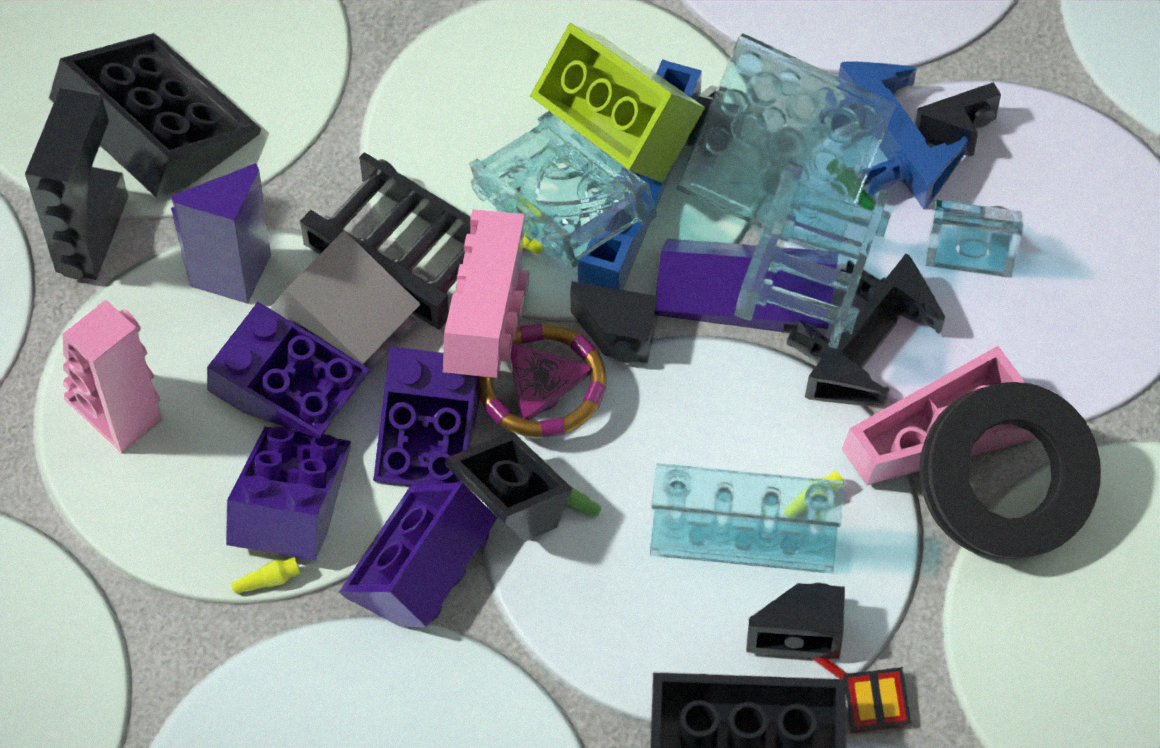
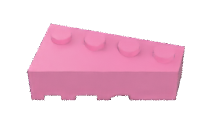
[443,209,529,378]
[63,300,162,454]
[841,346,1037,486]

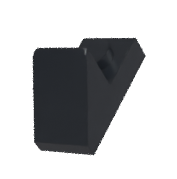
[915,82,1001,157]

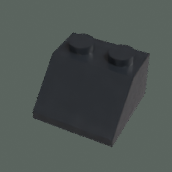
[445,431,573,542]

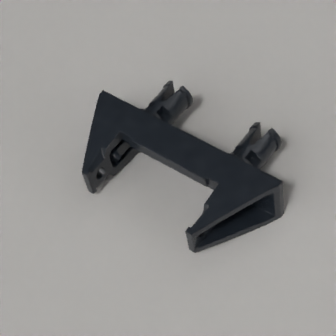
[786,253,946,406]

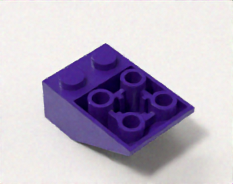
[207,302,370,439]
[373,347,480,485]
[226,426,351,561]

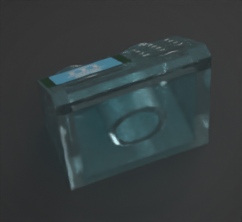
[925,199,1023,278]

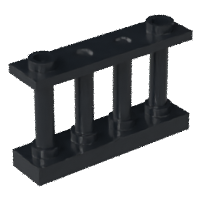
[300,152,471,330]

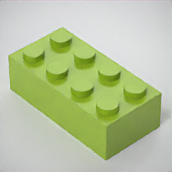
[530,22,705,183]

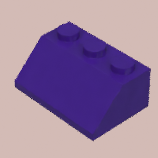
[339,483,498,627]

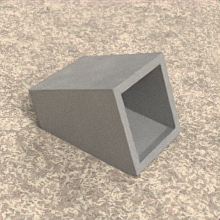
[270,231,420,369]

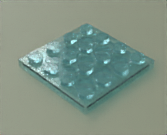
[676,33,896,252]

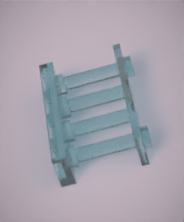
[734,161,892,349]
[650,463,844,574]

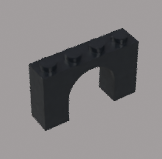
[25,88,128,280]

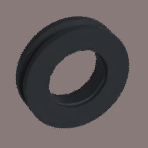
[919,382,1101,559]

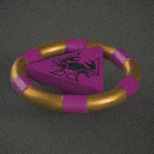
[477,323,607,439]

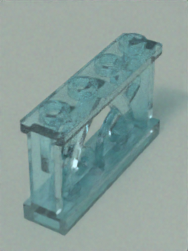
[469,111,657,269]

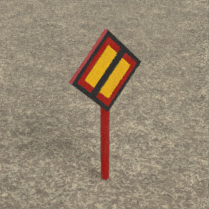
[809,657,912,733]

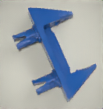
[817,61,968,210]

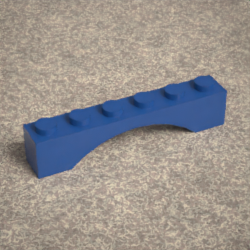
[577,59,702,290]

